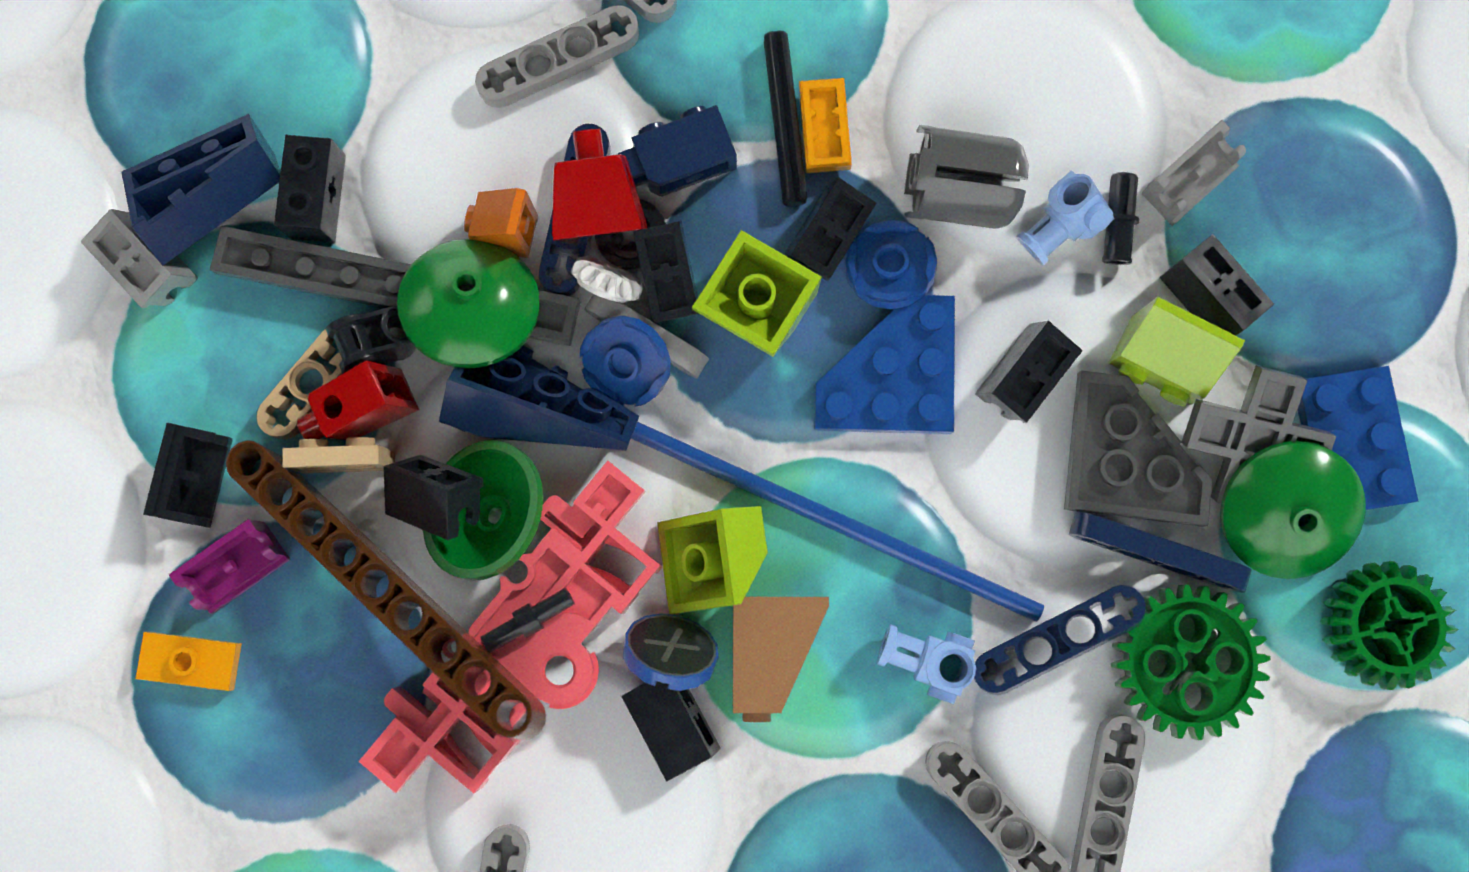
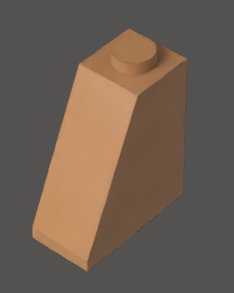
[733,597,829,722]

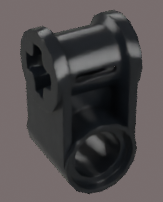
[326,305,416,374]

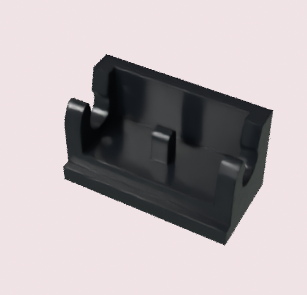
[784,177,877,281]
[633,221,699,324]
[1159,234,1274,336]
[975,321,1083,423]
[143,423,233,528]
[383,455,484,540]
[621,681,721,782]

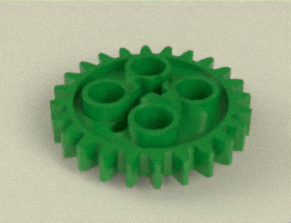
[1111,584,1271,740]

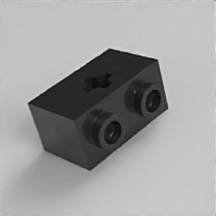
[274,135,346,243]

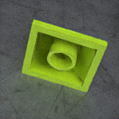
[657,506,768,614]

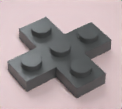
[1181,365,1336,503]

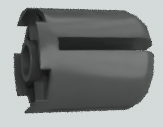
[904,125,1029,229]

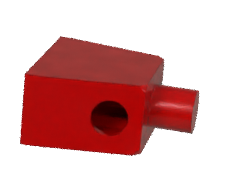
[552,129,647,240]
[297,361,419,440]

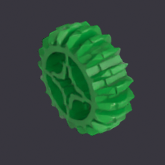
[1320,561,1459,690]

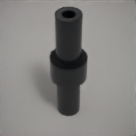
[480,587,575,653]

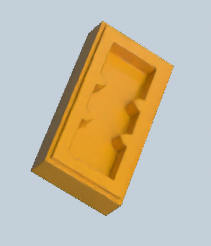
[799,78,852,173]
[135,632,242,691]

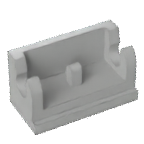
[1141,120,1246,226]
[81,209,198,308]

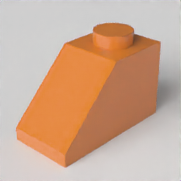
[464,188,538,258]

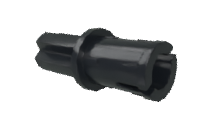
[1102,172,1140,265]

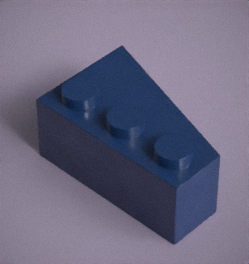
[121,114,281,266]

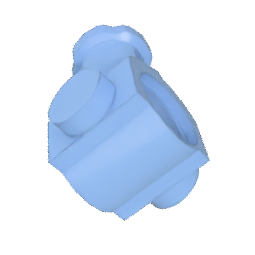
[1016,171,1114,265]
[877,624,976,704]

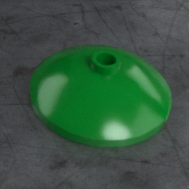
[397,239,540,368]
[423,440,543,581]
[1220,441,1366,579]

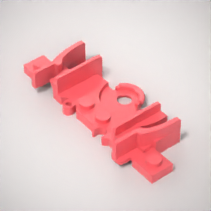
[359,461,662,793]

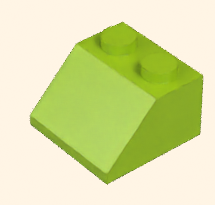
[692,230,822,357]
[1108,297,1245,406]

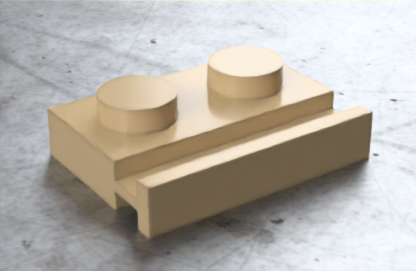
[283,437,395,474]

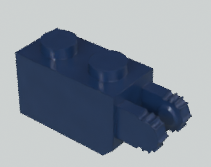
[618,105,737,197]

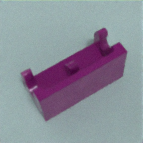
[169,519,291,614]

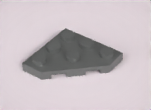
[1064,371,1212,527]

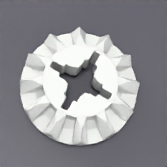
[571,257,644,303]

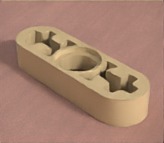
[257,329,342,439]

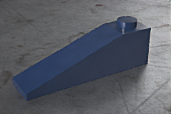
[438,345,639,451]

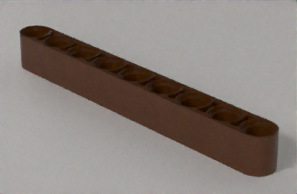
[226,440,546,740]

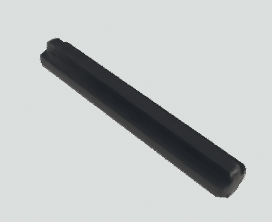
[764,30,807,206]

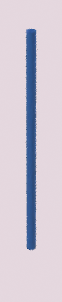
[631,422,1044,622]

